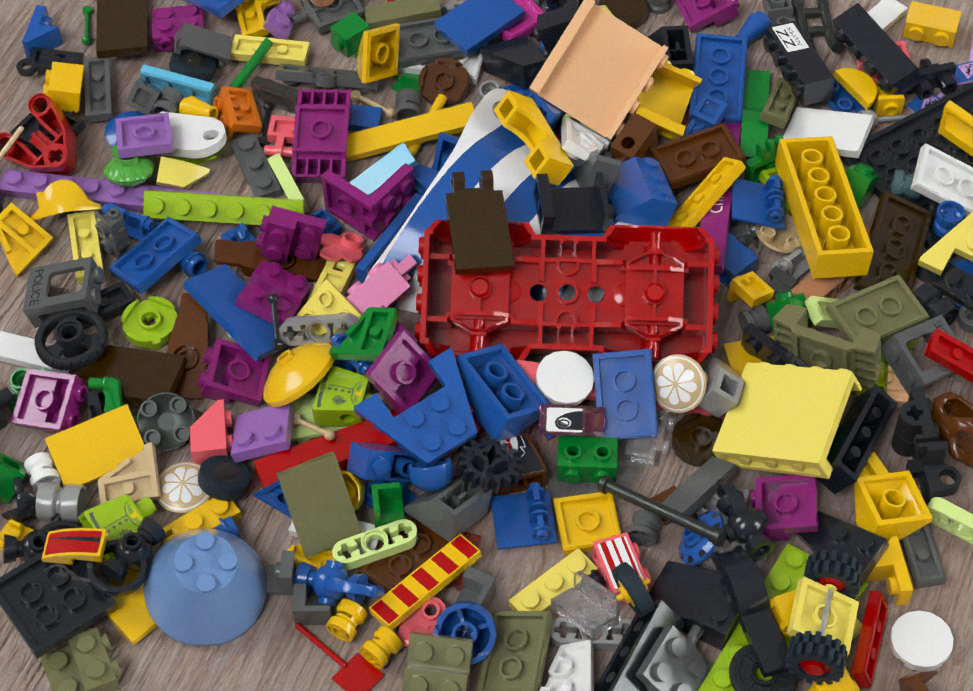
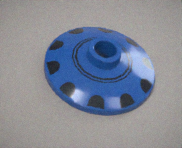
[679,510,724,566]

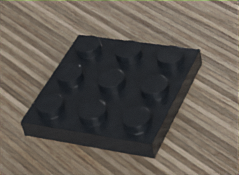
[0,551,118,659]

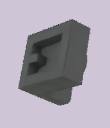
[266,550,298,595]

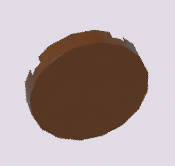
[418,57,470,107]

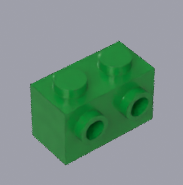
[557,436,618,484]

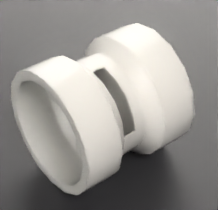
[24,452,61,493]

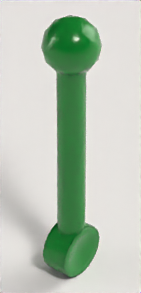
[82,6,93,45]

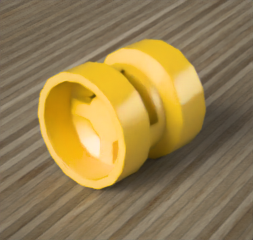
[325,599,367,642]
[359,625,403,670]

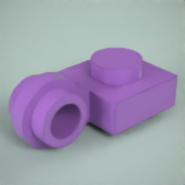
[263,0,296,40]

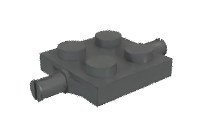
[291,0,365,34]
[635,625,712,691]

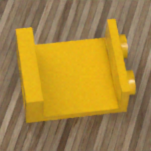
[627,60,702,141]

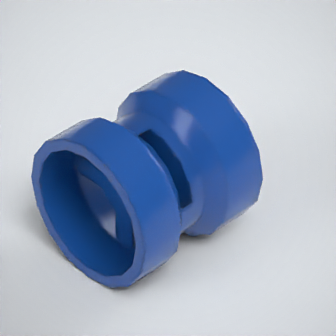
[933,201,965,238]

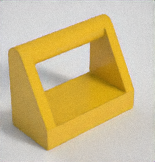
[938,100,973,157]

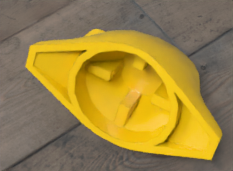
[31,180,102,220]

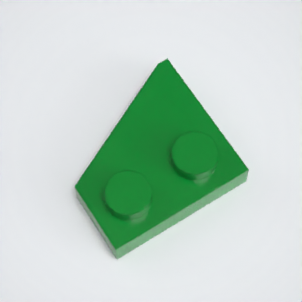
[329,307,399,362]

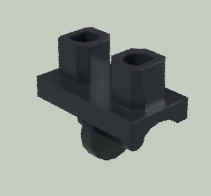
[907,58,957,100]

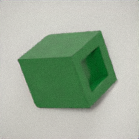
[0,453,25,503]
[371,482,405,528]

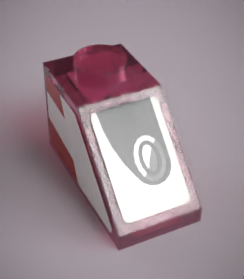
[539,404,605,437]

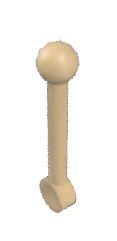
[351,90,395,118]
[293,413,336,441]

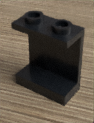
[533,172,614,235]

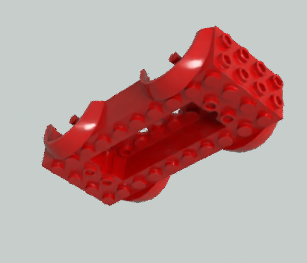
[415,220,720,370]

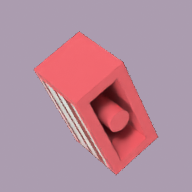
[592,532,651,608]

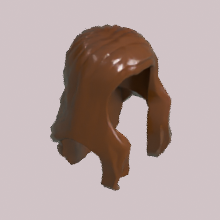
[931,392,973,468]

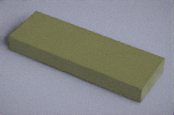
[365,0,442,30]
[759,77,798,129]

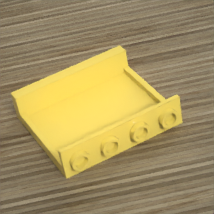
[712,362,862,479]

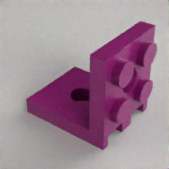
[321,163,415,242]

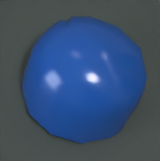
[409,458,454,492]

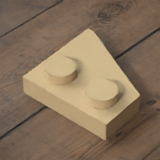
[98,442,162,504]

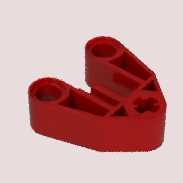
[0,93,78,175]

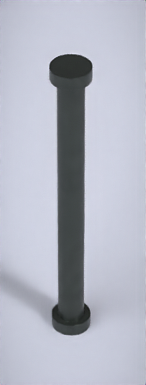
[597,475,727,547]

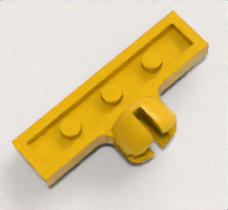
[236,0,281,37]

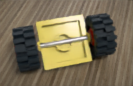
[785,549,863,685]

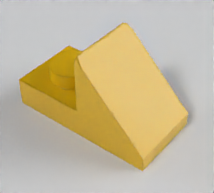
[866,536,913,606]

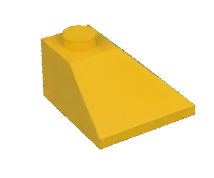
[357,23,400,84]
[854,471,933,541]

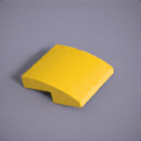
[107,569,157,646]

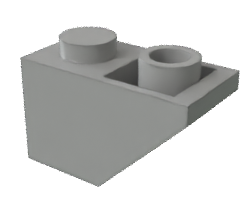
[698,356,744,417]

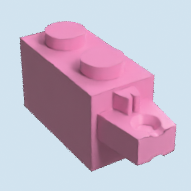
[346,254,417,315]

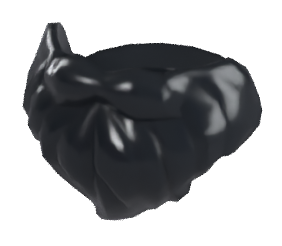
[1,476,36,522]

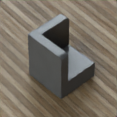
[125,78,162,115]
[455,566,496,609]
[292,583,333,625]

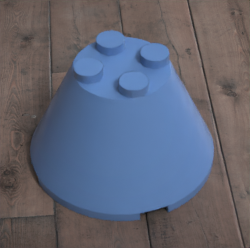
[143,528,267,647]

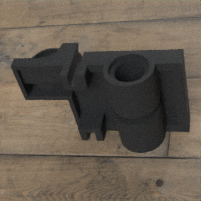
[891,387,961,505]

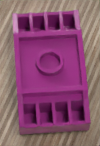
[292,89,352,183]

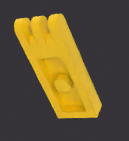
[163,498,242,545]

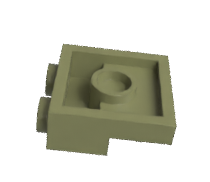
[40,627,122,691]
[402,631,474,691]

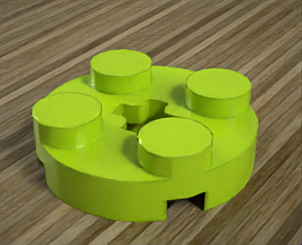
[122,296,178,351]

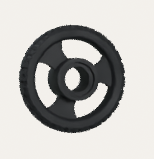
[34,308,109,371]

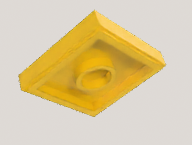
[553,492,621,556]

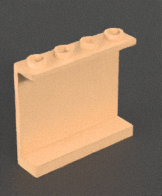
[529,0,669,140]

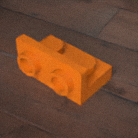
[213,86,263,141]

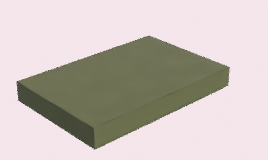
[825,274,930,343]
[276,451,362,558]
[477,611,554,691]

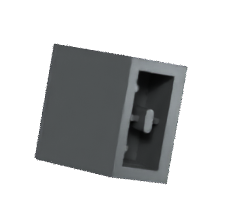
[404,475,492,542]

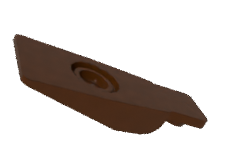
[214,239,324,282]
[166,293,210,400]

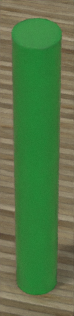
[229,38,273,88]

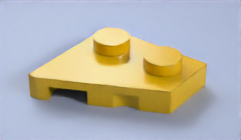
[0,202,53,277]

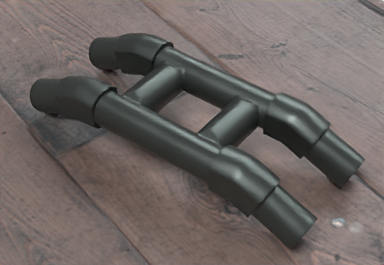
[791,0,841,53]

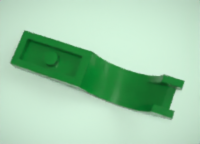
[740,69,770,158]

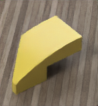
[156,157,210,190]

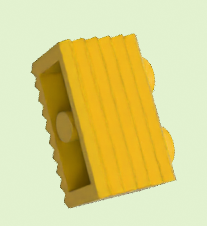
[903,1,962,48]
[43,62,84,113]

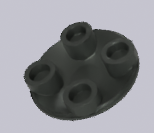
[136,392,195,451]

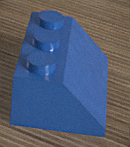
[608,157,677,226]
[456,344,552,442]

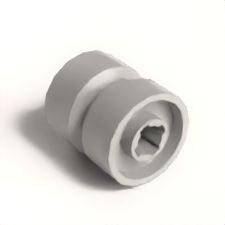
[35,482,87,523]

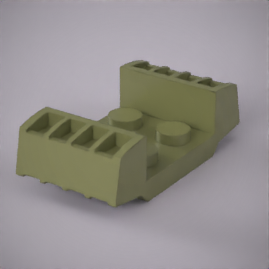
[773,304,881,389]

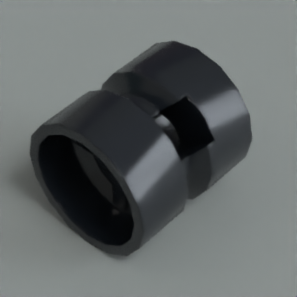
[913,282,960,326]

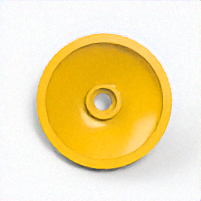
[263,342,335,407]

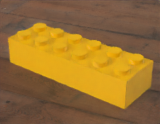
[775,136,874,279]

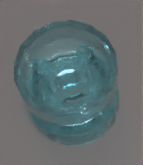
[891,169,920,199]

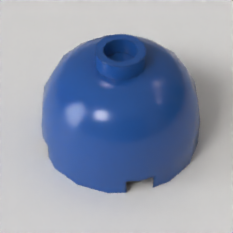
[433,601,497,664]

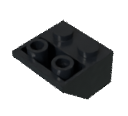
[648,25,693,71]

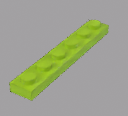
[143,190,305,225]

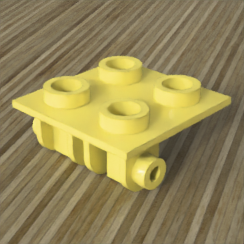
[295,279,361,345]

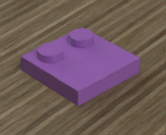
[115,112,173,159]
[231,403,294,463]

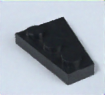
[796,511,889,588]

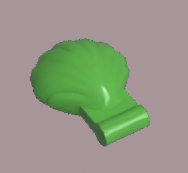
[103,145,154,187]

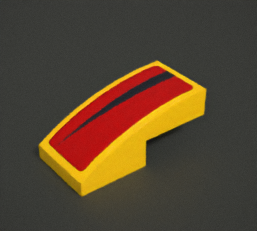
[42,528,108,565]

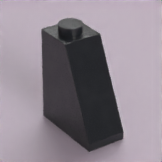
[480,35,547,89]

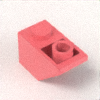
[190,399,233,465]

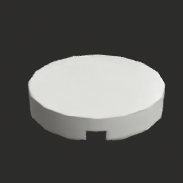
[535,351,594,408]
[889,610,954,671]

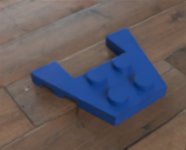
[354,348,477,467]

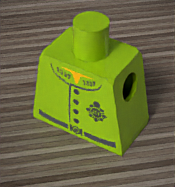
[312,365,384,426]
[78,494,156,561]

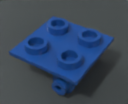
[732,175,785,230]
[490,482,557,550]

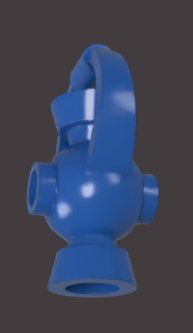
[294,560,385,606]

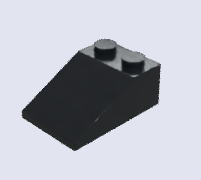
[649,561,739,651]

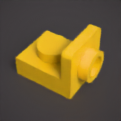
[873,86,905,117]
[726,271,775,308]

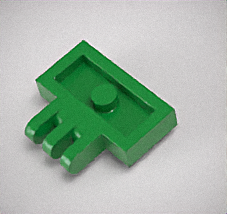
[744,135,784,183]

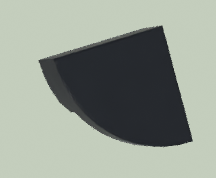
[86,390,103,418]

